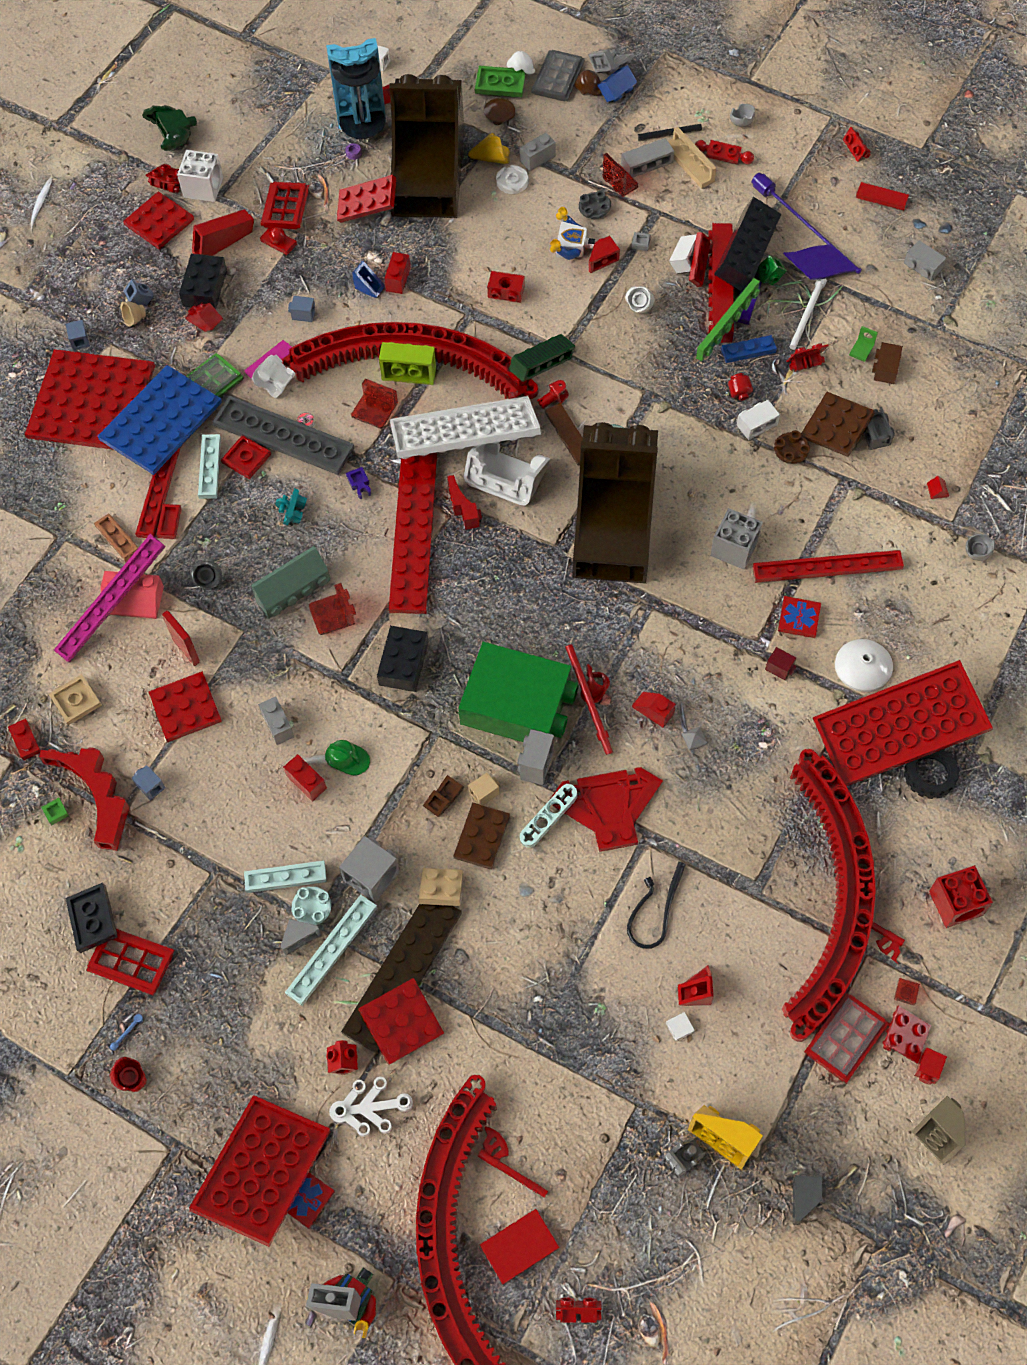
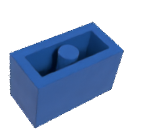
[597,65,637,102]

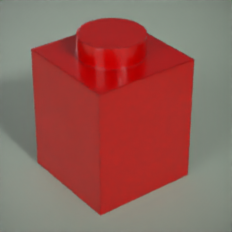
[914,1048,947,1085]

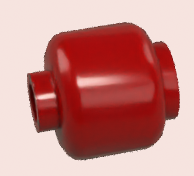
[728,373,753,401]

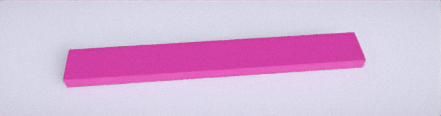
[54,534,166,663]

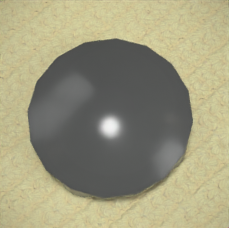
[578,190,611,219]

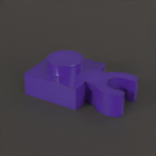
[346,467,371,499]

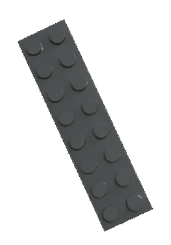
[212,395,355,475]

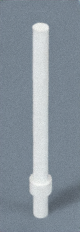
[789,278,827,350]

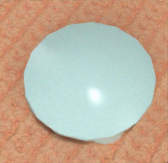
[292,887,332,925]

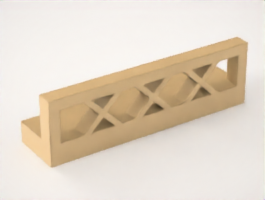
[668,127,716,189]

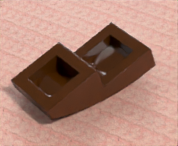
[423,775,464,817]

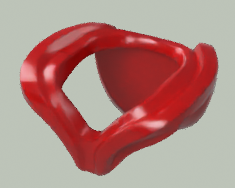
[580,664,610,703]

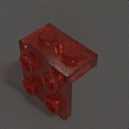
[309,583,356,635]

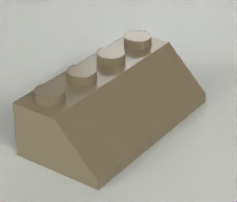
[912,1096,965,1165]

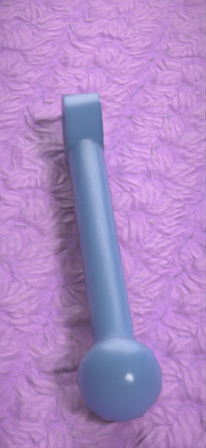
[110,1014,143,1051]

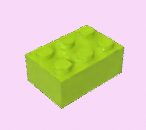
[379,342,436,385]

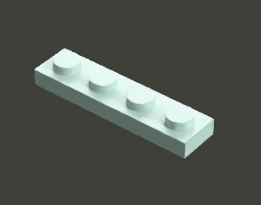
[198,434,221,499]
[244,861,327,893]

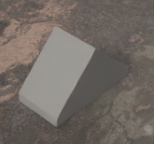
[281,919,321,956]

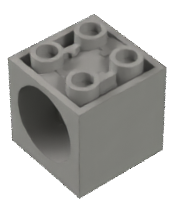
[710,508,763,570]
[339,836,399,903]

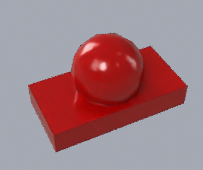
[260,227,297,255]

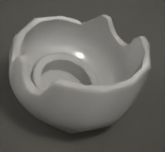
[730,104,756,127]
[966,534,995,561]

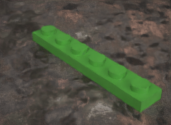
[696,278,760,361]

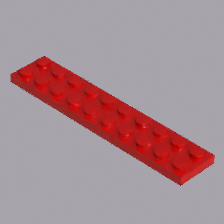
[389,453,437,614]

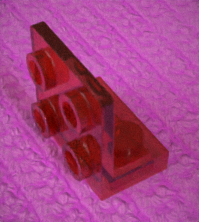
[602,153,639,197]
[351,378,398,429]

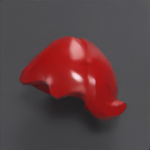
[110,1057,147,1092]

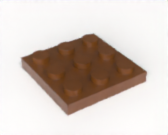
[801,392,875,457]

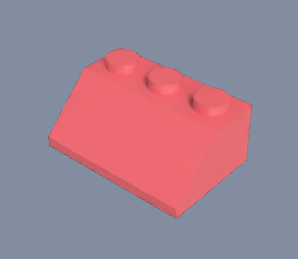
[101,571,164,619]

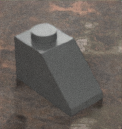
[793,1175,826,1225]

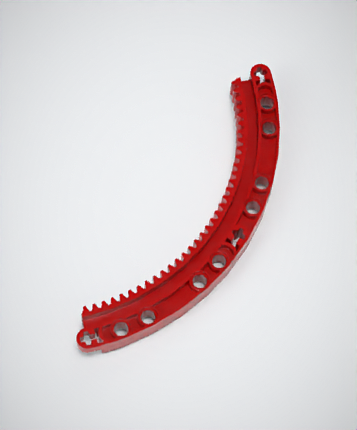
[281,322,538,399]
[782,749,876,1042]
[416,1075,506,1365]

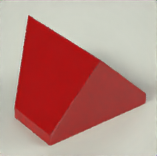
[678,965,714,1006]

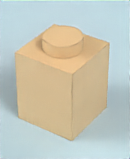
[468,773,500,805]

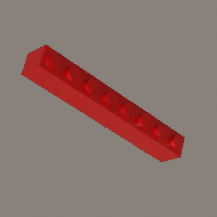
[708,223,734,343]

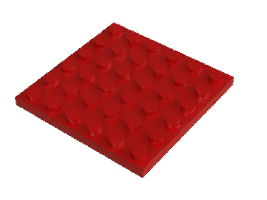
[25,349,155,450]

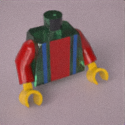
[307,1267,376,1338]

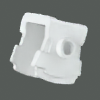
[251,355,295,398]

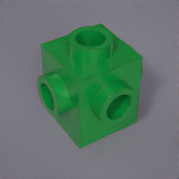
[757,255,787,285]

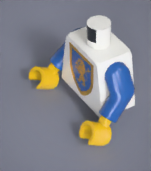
[550,207,596,260]

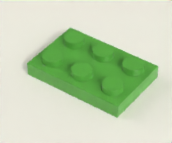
[475,66,526,97]

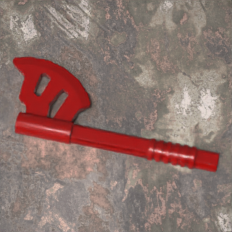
[858,917,905,965]
[477,1126,548,1198]

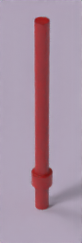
[565,644,613,755]

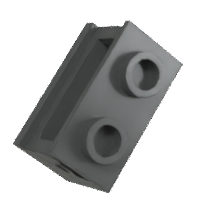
[863,407,895,450]

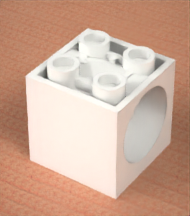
[177,150,223,202]

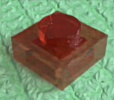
[894,978,920,1006]

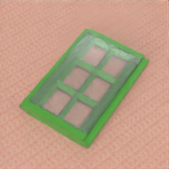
[186,353,244,398]

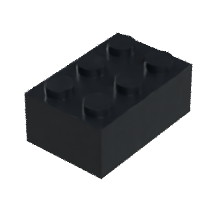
[179,253,227,309]
[377,625,429,692]

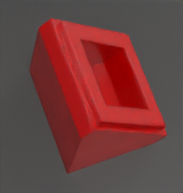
[927,476,949,499]

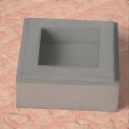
[631,232,651,251]

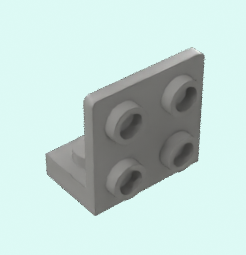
[588,49,635,74]

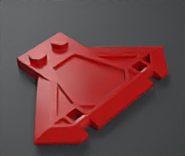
[549,767,663,852]

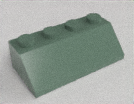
[251,546,331,619]

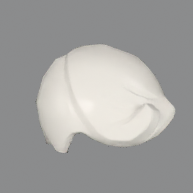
[507,51,535,75]
[625,286,655,314]

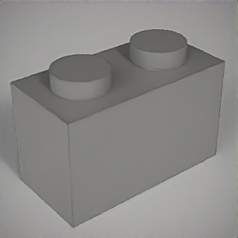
[520,132,556,171]
[904,240,947,281]
[258,696,294,745]

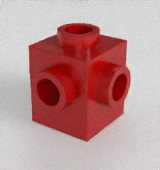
[326,1040,358,1075]

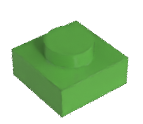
[41,798,69,826]

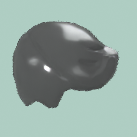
[190,561,222,590]

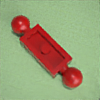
[695,140,754,165]

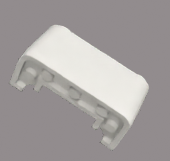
[464,443,550,506]

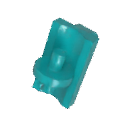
[275,488,307,525]

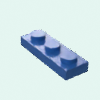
[721,335,777,363]

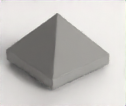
[682,727,707,751]

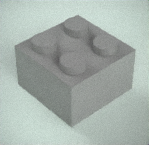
[517,729,554,785]

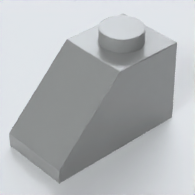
[306,1283,361,1321]

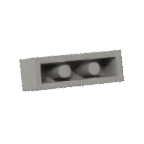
[621,138,674,179]

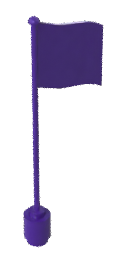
[751,172,862,280]

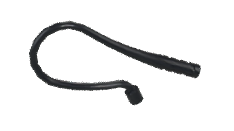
[627,862,686,949]

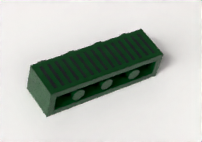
[509,334,575,382]

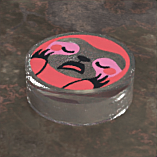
[297,412,315,428]

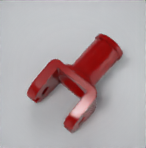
[537,380,569,409]

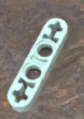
[520,784,578,848]

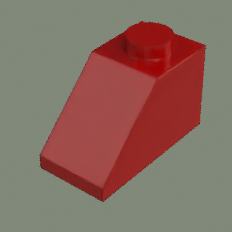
[589,235,620,273]
[632,692,676,728]

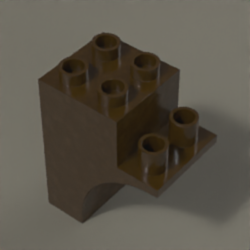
[389,74,464,218]
[572,422,658,584]

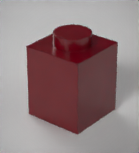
[765,647,797,680]

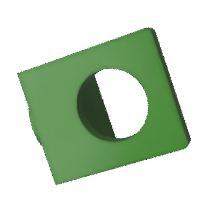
[849,326,878,362]

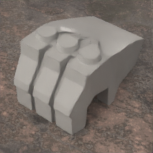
[664,1137,705,1177]

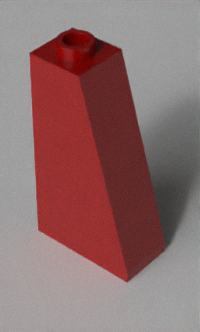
[192,209,254,256]

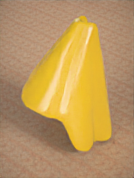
[468,133,510,164]

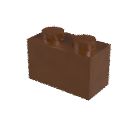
[872,342,903,384]

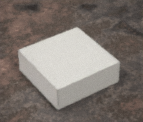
[666,1012,695,1041]

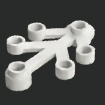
[329,1077,413,1137]

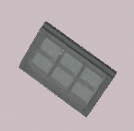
[531,50,585,102]

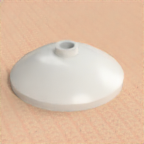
[835,639,893,692]

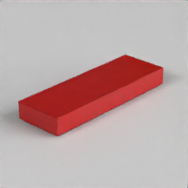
[856,182,909,211]
[689,232,711,287]

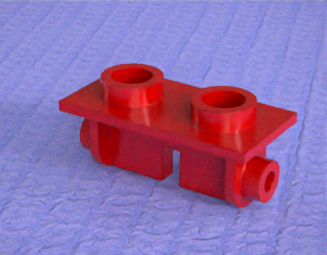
[843,127,871,162]
[556,1297,602,1323]

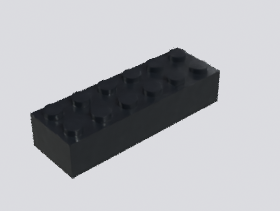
[714,196,782,292]

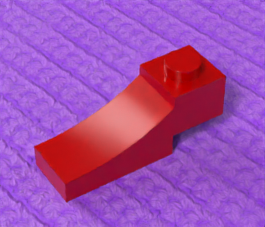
[447,475,482,530]

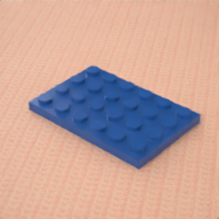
[98,365,222,475]

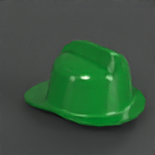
[325,740,370,776]

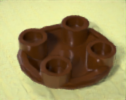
[484,98,515,125]
[774,430,810,464]

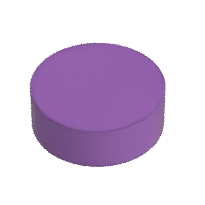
[345,143,362,160]

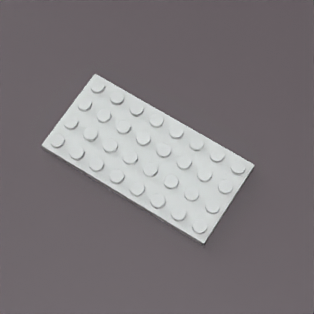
[390,396,541,459]

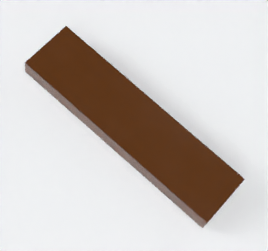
[545,403,583,466]

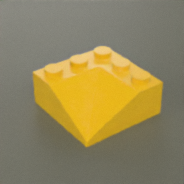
[688,1105,763,1170]

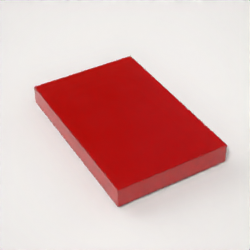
[162,611,200,666]
[479,1209,559,1285]

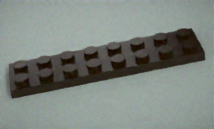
[341,904,462,1054]

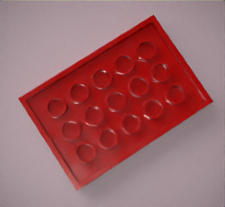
[189,1095,330,1247]

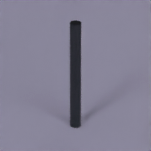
[638,123,702,141]

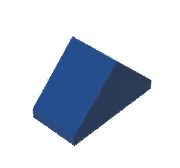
[352,261,385,298]

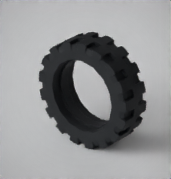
[904,749,960,799]

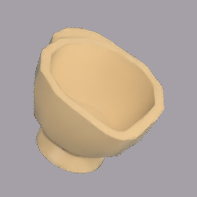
[120,301,146,327]

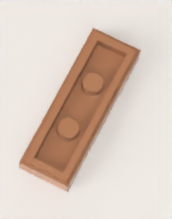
[94,513,138,562]

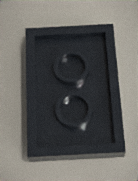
[65,882,118,953]

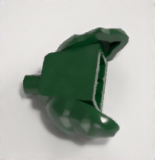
[142,105,197,152]

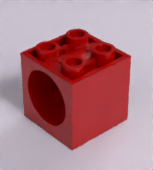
[929,865,993,928]

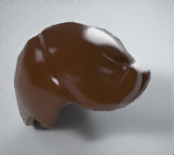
[575,70,601,96]

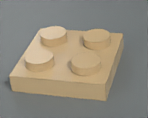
[48,674,102,726]
[419,868,463,906]

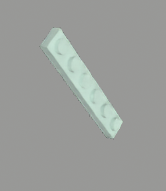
[285,894,377,1006]

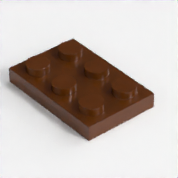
[453,802,510,870]

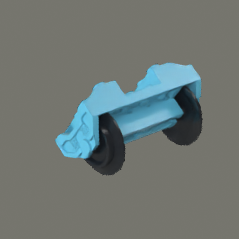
[326,38,386,139]

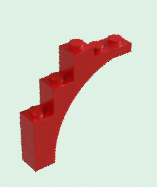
[39,747,130,851]

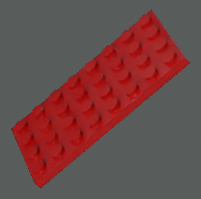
[813,660,993,787]

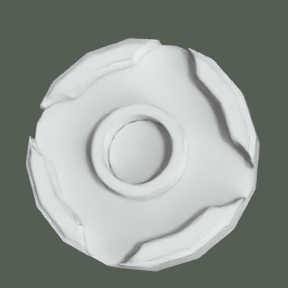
[496,165,529,194]

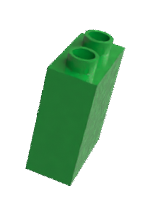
[458,642,579,742]

